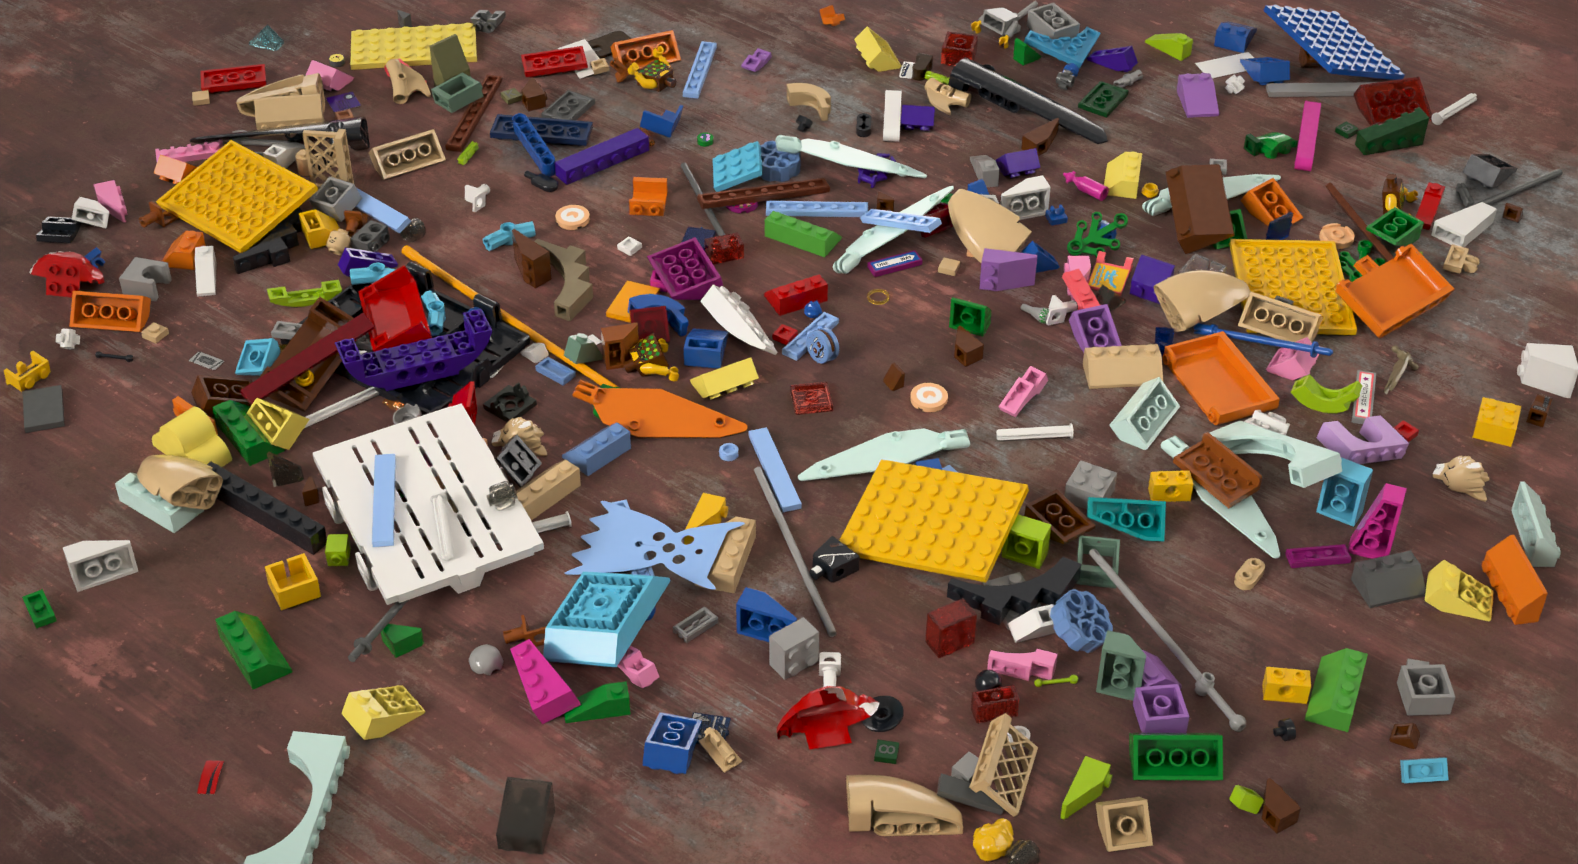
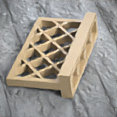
[303,129,354,189]
[969,713,1038,817]

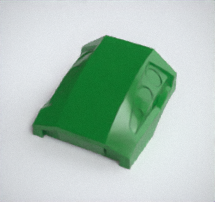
[1256,132,1298,159]

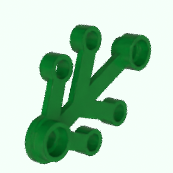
[1067,212,1128,258]
[1339,240,1386,282]

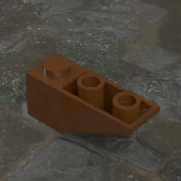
[1021,118,1059,156]

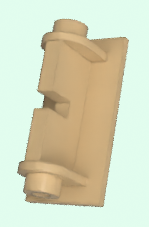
[699,727,742,773]

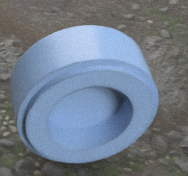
[719,443,738,461]

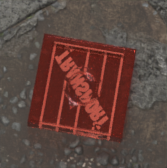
[790,382,833,415]

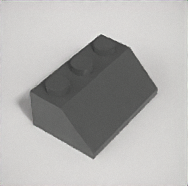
[1351,550,1426,608]

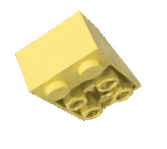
[1425,560,1494,621]
[341,685,425,740]

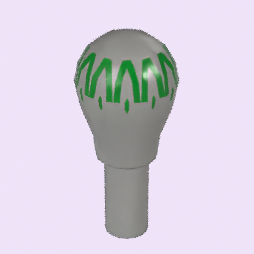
[1021,304,1049,324]

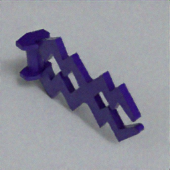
[858,153,896,188]

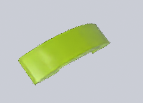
[267,280,342,307]

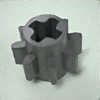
[1056,69,1075,90]

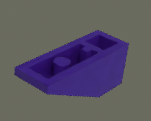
[1087,46,1138,72]
[338,247,398,277]

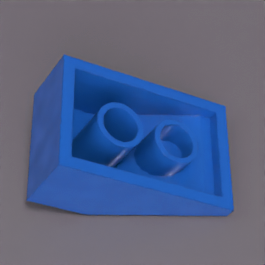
[1214,21,1257,53]
[1240,57,1290,85]
[736,587,797,642]
[642,712,702,774]

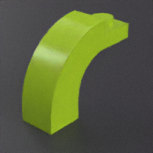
[1290,374,1363,413]

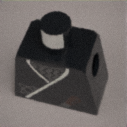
[809,536,860,583]

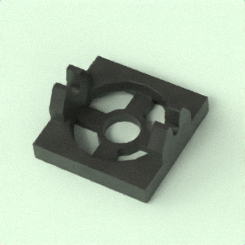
[483,382,537,422]

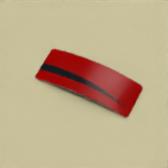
[197,760,224,794]

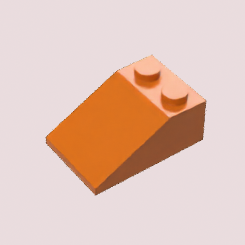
[1240,178,1303,233]

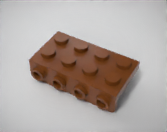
[1173,432,1262,509]

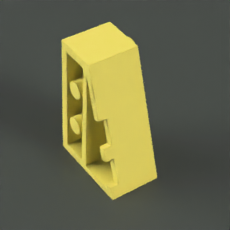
[247,398,310,450]

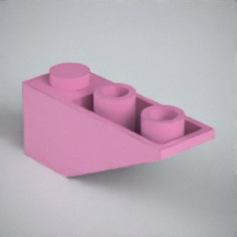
[94,180,128,223]
[1064,256,1091,301]

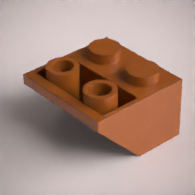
[601,323,639,370]

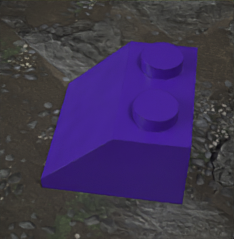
[901,105,935,131]
[995,148,1040,178]
[1130,255,1175,304]

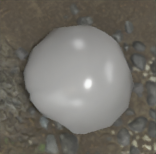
[393,403,422,431]
[468,644,504,675]

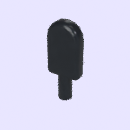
[524,171,558,192]

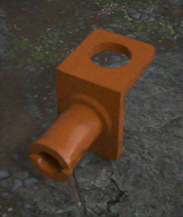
[610,58,640,83]
[139,201,179,228]
[344,210,369,237]
[503,615,546,647]

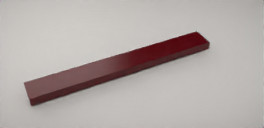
[240,313,375,405]

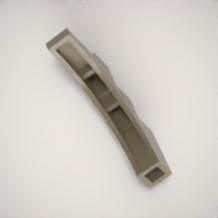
[534,239,593,321]

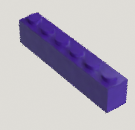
[555,128,649,185]

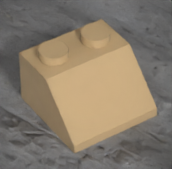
[1096,797,1153,852]

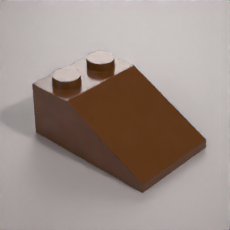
[512,229,552,289]
[191,375,252,417]
[1024,489,1096,544]

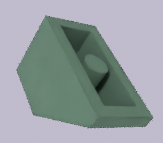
[564,333,603,364]

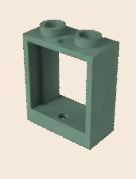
[431,72,483,113]
[1076,535,1120,588]

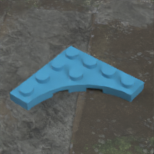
[1024,27,1101,69]

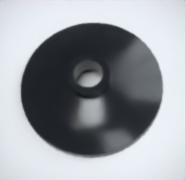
[860,696,904,732]

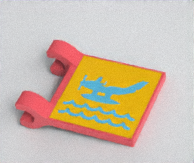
[1088,251,1134,296]

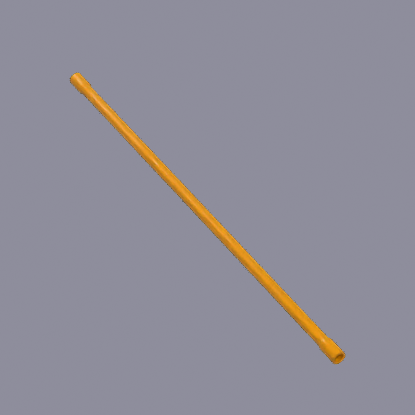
[402,245,618,387]

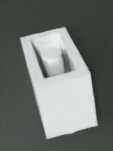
[72,197,110,228]

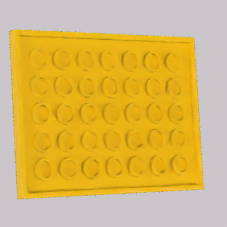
[156,140,318,253]
[1229,239,1357,335]
[839,459,1029,583]

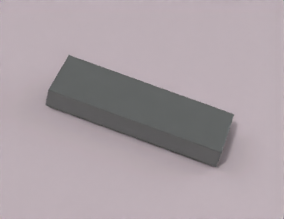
[937,773,1004,815]

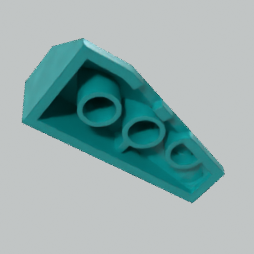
[1087,497,1166,542]

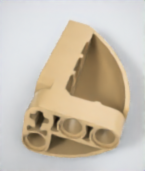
[236,73,325,117]
[948,189,1032,263]
[1154,270,1251,332]
[137,454,223,510]
[846,775,963,836]

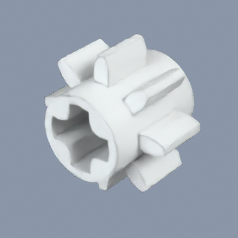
[1225,74,1245,94]
[56,329,80,349]

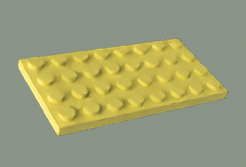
[350,23,477,70]

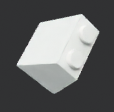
[1517,343,1578,398]

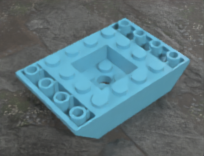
[543,571,670,667]

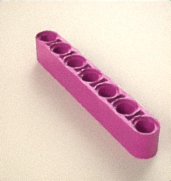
[1294,101,1321,172]

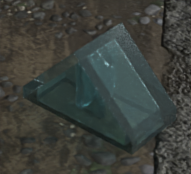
[249,24,284,51]

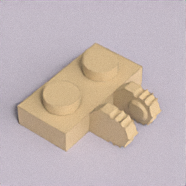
[1443,244,1480,274]

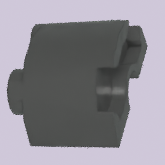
[470,10,506,33]

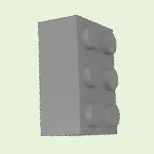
[1027,2,1080,39]

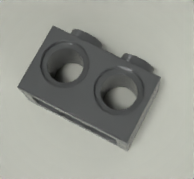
[350,220,390,252]

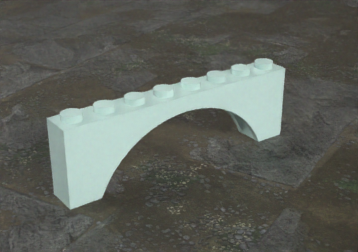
[1210,421,1342,488]
[244,731,350,864]

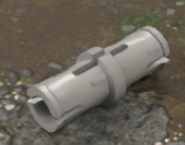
[1113,70,1143,88]

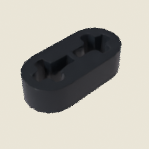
[856,113,871,137]

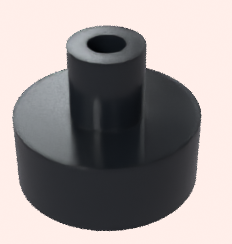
[796,115,813,132]
[1273,718,1296,741]

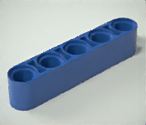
[512,113,556,177]

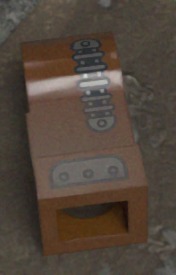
[1526,394,1553,427]

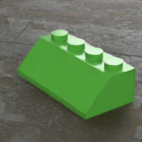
[765,211,842,257]
[1305,648,1368,732]

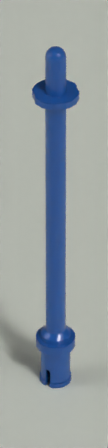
[1194,323,1333,358]

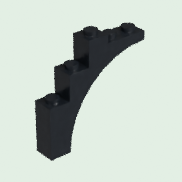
[233,207,303,274]
[947,557,1082,625]

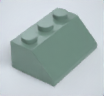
[1096,630,1146,701]

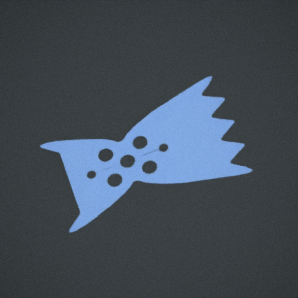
[564,501,745,589]

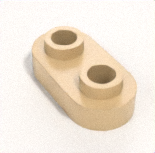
[1234,558,1265,590]

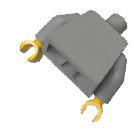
[971,7,1019,49]

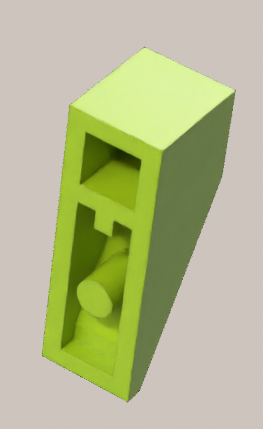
[1145,33,1193,61]
[1060,756,1113,820]

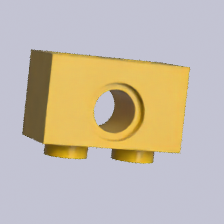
[1148,470,1193,502]
[1263,667,1311,704]

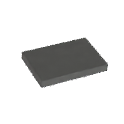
[541,90,595,120]
[23,385,65,433]

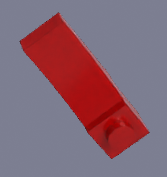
[1415,182,1446,230]

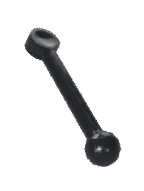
[95,351,133,362]

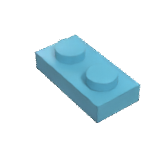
[1400,757,1448,783]

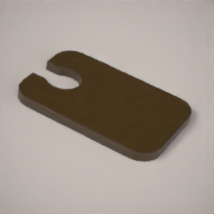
[587,31,632,59]

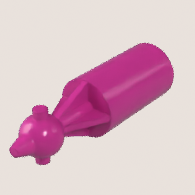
[1063,171,1109,201]

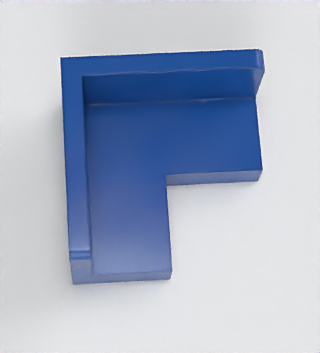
[640,105,683,138]

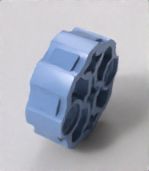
[760,141,801,182]
[1050,589,1113,653]

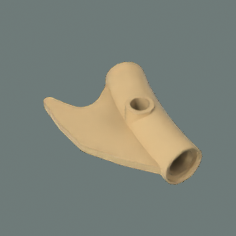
[386,58,431,104]
[925,78,971,115]

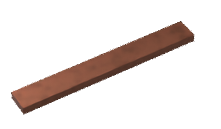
[445,74,502,152]
[697,178,830,209]
[1325,183,1394,262]

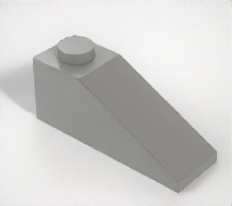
[970,155,999,187]

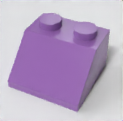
[1141,650,1182,689]

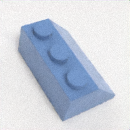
[562,422,631,476]

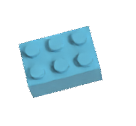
[1316,457,1373,527]

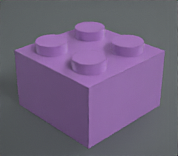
[1133,684,1189,733]

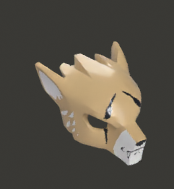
[492,417,547,456]
[1433,455,1489,502]

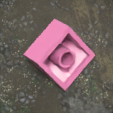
[306,60,354,91]
[1266,337,1319,381]

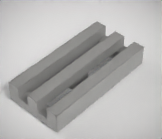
[673,606,718,643]

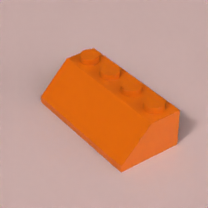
[610,30,681,69]
[69,291,151,332]
[1482,535,1548,625]

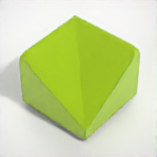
[1230,785,1264,814]

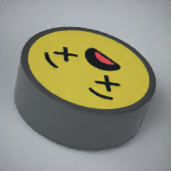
[329,54,345,67]

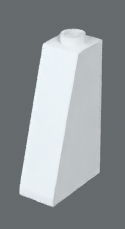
[1431,202,1497,247]

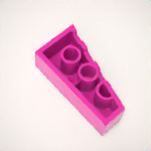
[1348,483,1407,559]
[510,639,581,725]

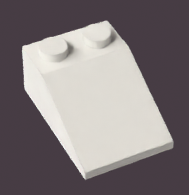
[1001,175,1051,220]
[63,540,138,592]

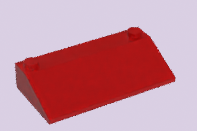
[358,265,432,352]

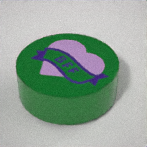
[697,132,713,147]

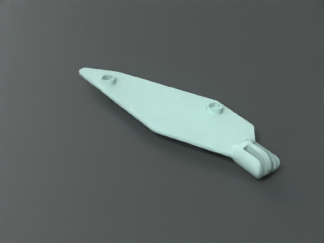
[775,135,927,178]
[1142,174,1281,216]
[833,186,954,274]
[798,428,970,481]
[1161,435,1280,559]

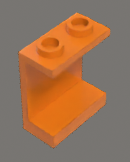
[629,177,668,216]

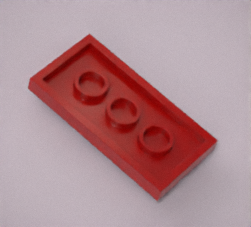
[521,46,588,77]
[200,64,267,94]

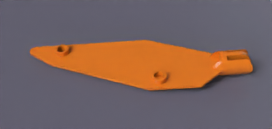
[572,379,747,438]

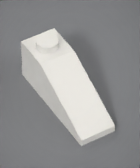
[195,246,217,297]

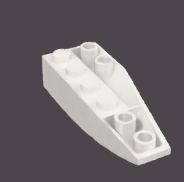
[701,285,778,355]

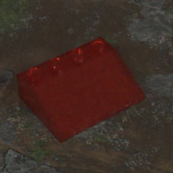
[1353,77,1432,126]

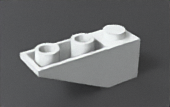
[263,142,305,169]

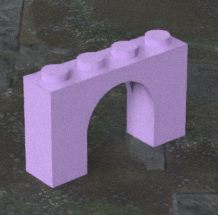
[1316,415,1409,464]

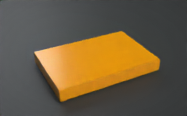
[606,281,660,323]

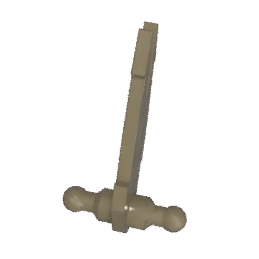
[1384,345,1419,395]

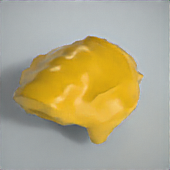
[973,818,1014,861]

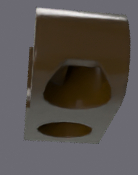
[912,52,933,81]

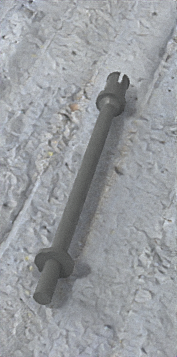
[348,564,439,662]

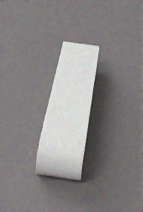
[883,90,902,142]

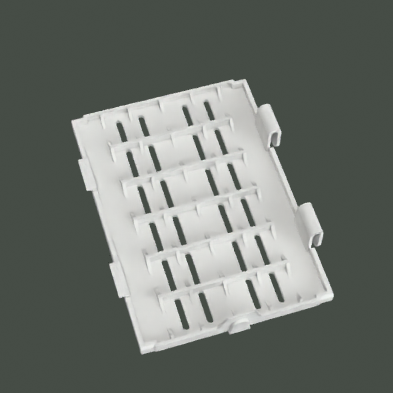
[313,403,544,605]

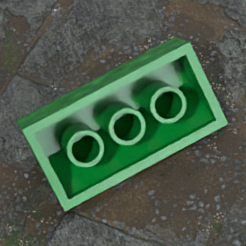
[213,400,285,466]
[215,611,292,690]
[1129,733,1223,780]

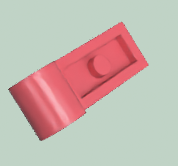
[1062,269,1100,310]

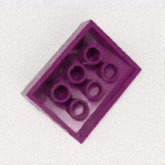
[647,237,723,300]

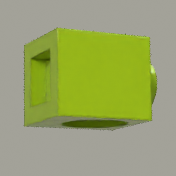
[325,534,351,566]

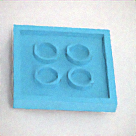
[713,141,762,192]

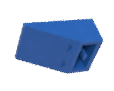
[684,328,729,368]

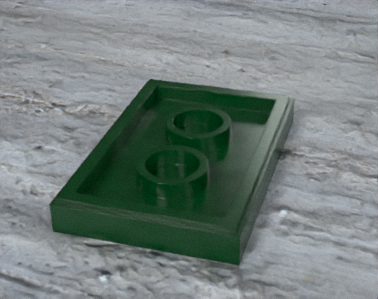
[1078,81,1129,118]

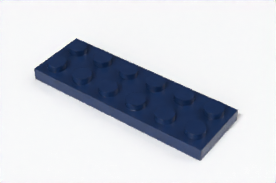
[490,114,593,146]

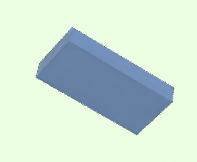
[535,357,576,386]

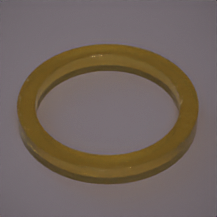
[867,289,889,305]

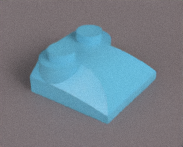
[235,338,280,376]

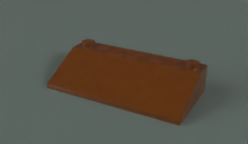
[1165,164,1235,254]
[259,296,357,412]

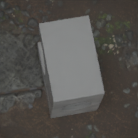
[119,257,172,301]

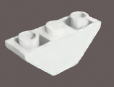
[1008,604,1056,643]

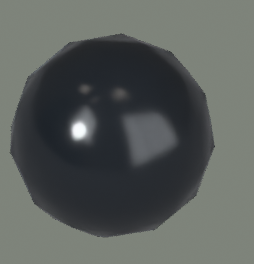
[975,669,1002,696]

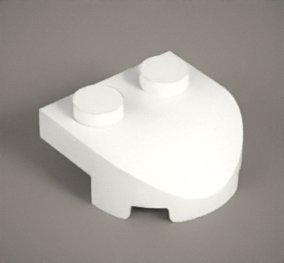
[1244,410,1290,435]

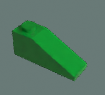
[564,681,630,723]

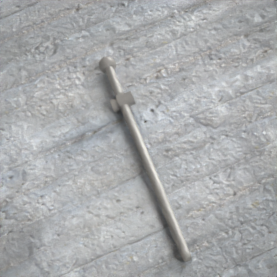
[1089,549,1247,732]

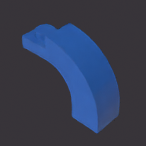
[627,294,689,337]

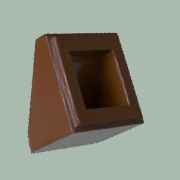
[877,192,894,212]
[1502,203,1523,223]
[883,363,905,391]
[302,476,320,506]
[1389,723,1420,749]

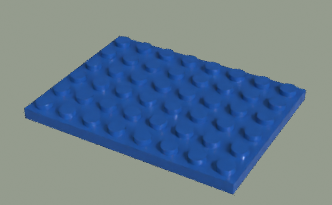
[1263,5,1405,80]

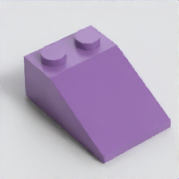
[1177,73,1219,118]
[979,248,1038,291]
[1069,304,1122,353]

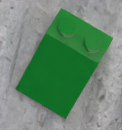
[1366,207,1424,246]

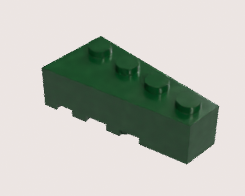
[1355,107,1429,155]

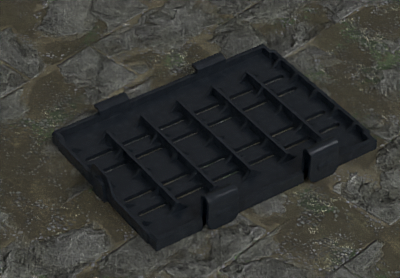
[281,261,530,416]

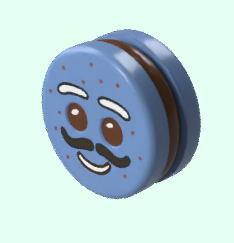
[806,327,839,364]

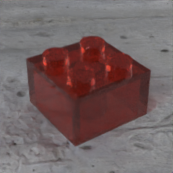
[941,31,978,66]
[925,598,977,658]

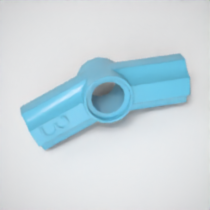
[483,221,536,251]
[350,263,397,285]
[421,290,446,336]

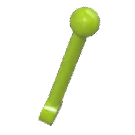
[1034,675,1078,687]

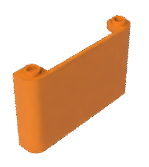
[1335,244,1454,339]
[1162,331,1280,426]

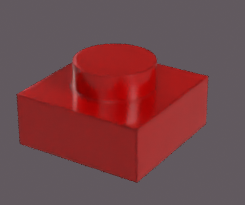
[772,324,798,345]
[1393,420,1419,442]

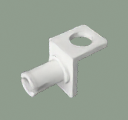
[465,184,490,212]
[1046,295,1077,325]
[819,652,841,687]

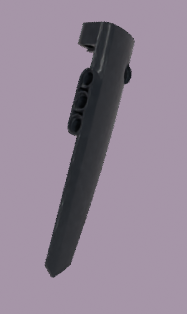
[948,58,1108,144]
[190,117,370,150]

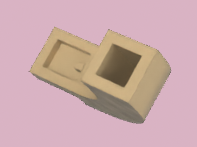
[787,83,831,121]

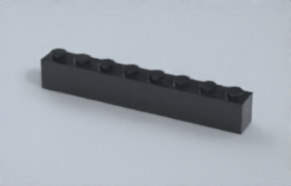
[207,461,327,555]

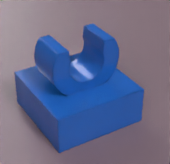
[1045,204,1068,226]
[84,247,105,268]

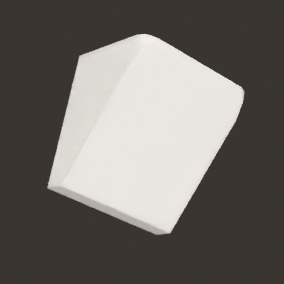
[520,343,549,363]

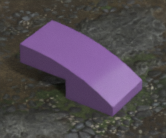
[741,48,772,72]

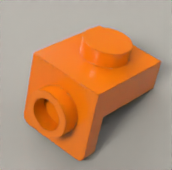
[820,5,845,26]

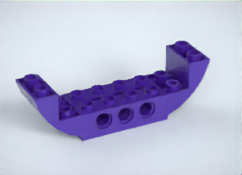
[335,309,492,391]

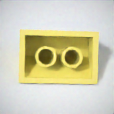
[854,26,902,72]
[1104,152,1142,199]
[690,357,759,400]

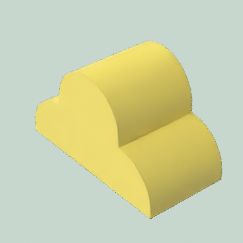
[152,406,232,467]

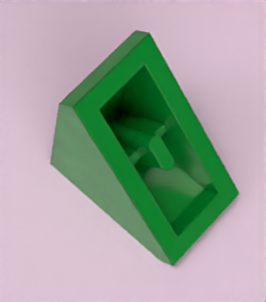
[1013,38,1042,66]
[381,624,424,658]

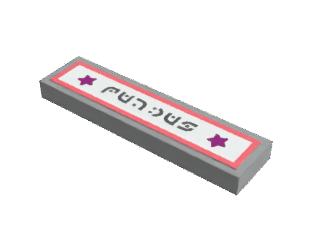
[1351,370,1376,424]

